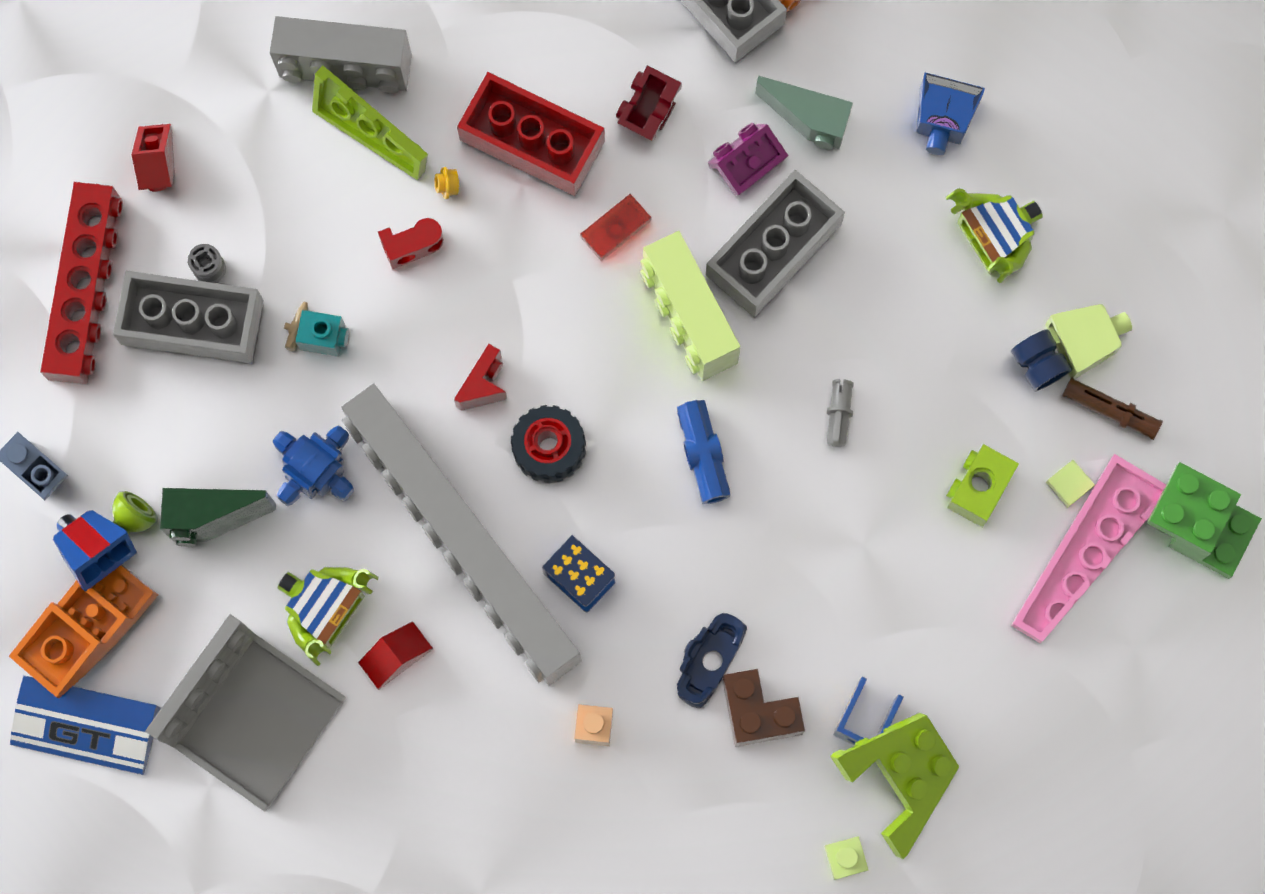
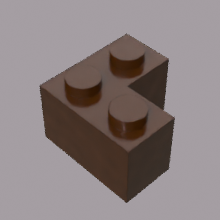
[722,669,805,747]

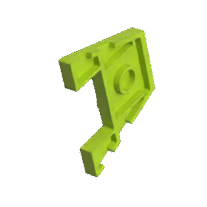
[830,713,959,859]

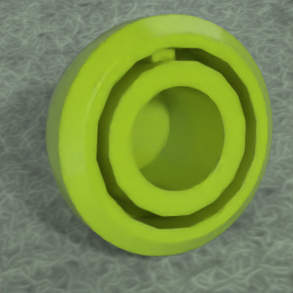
[112,491,157,535]

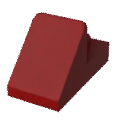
[454,344,507,410]

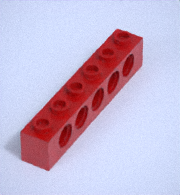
[40,182,123,385]

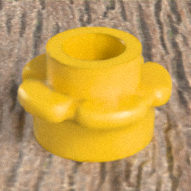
[434,167,459,199]

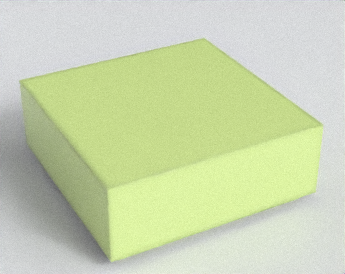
[1046,460,1095,508]

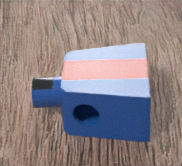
[53,510,137,591]

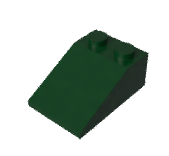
[160,488,276,547]

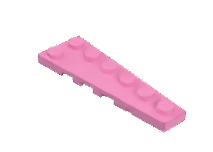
[1011,454,1166,643]

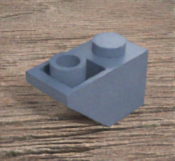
[0,431,68,501]

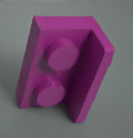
[708,123,789,195]

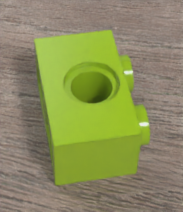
[946,444,1019,528]

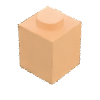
[574,704,613,747]

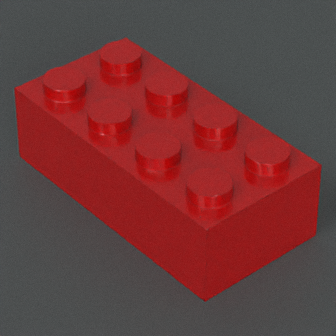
[457,72,605,196]

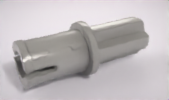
[827,379,854,447]

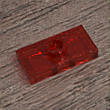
[580,193,652,261]

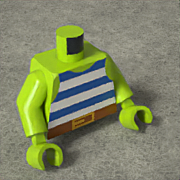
[946,188,1043,283]
[277,567,379,666]

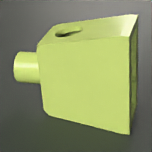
[1045,304,1132,379]

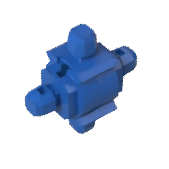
[273,425,354,506]

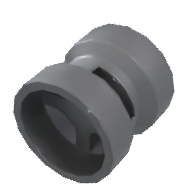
[187,244,226,283]

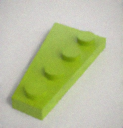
[312,65,428,180]

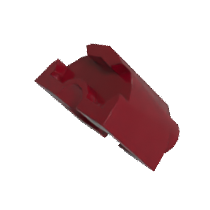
[616,65,682,141]

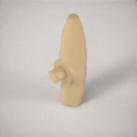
[284,302,308,351]

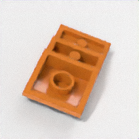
[9,565,159,698]

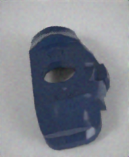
[677,613,747,708]

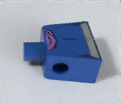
[916,72,985,156]

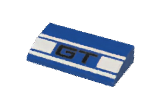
[10,675,161,775]

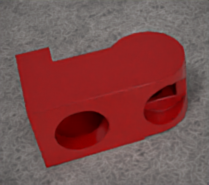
[378,218,444,270]

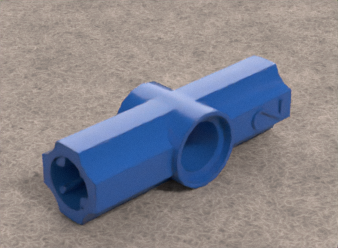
[677,400,730,504]

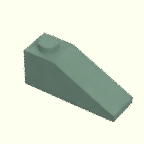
[755,76,853,149]

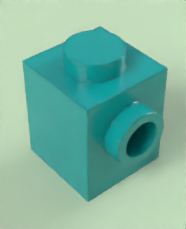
[295,310,349,357]

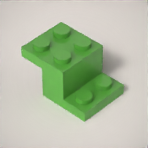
[1147,462,1262,579]

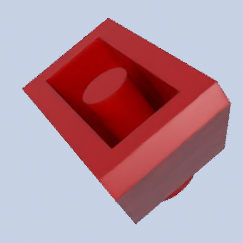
[131,124,175,192]

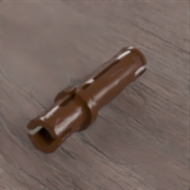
[1062,377,1163,440]

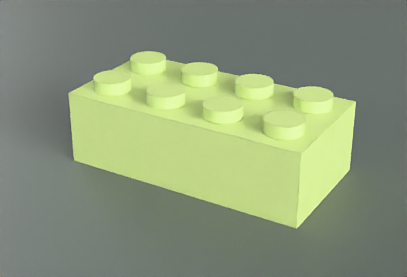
[640,231,740,381]

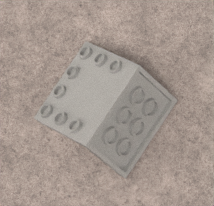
[145,614,346,812]

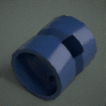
[1011,329,1072,392]

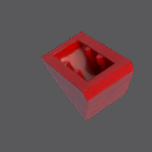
[358,621,433,690]

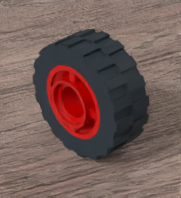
[511,405,586,483]

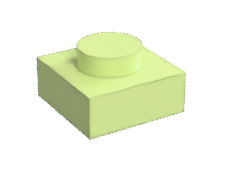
[824,836,868,880]

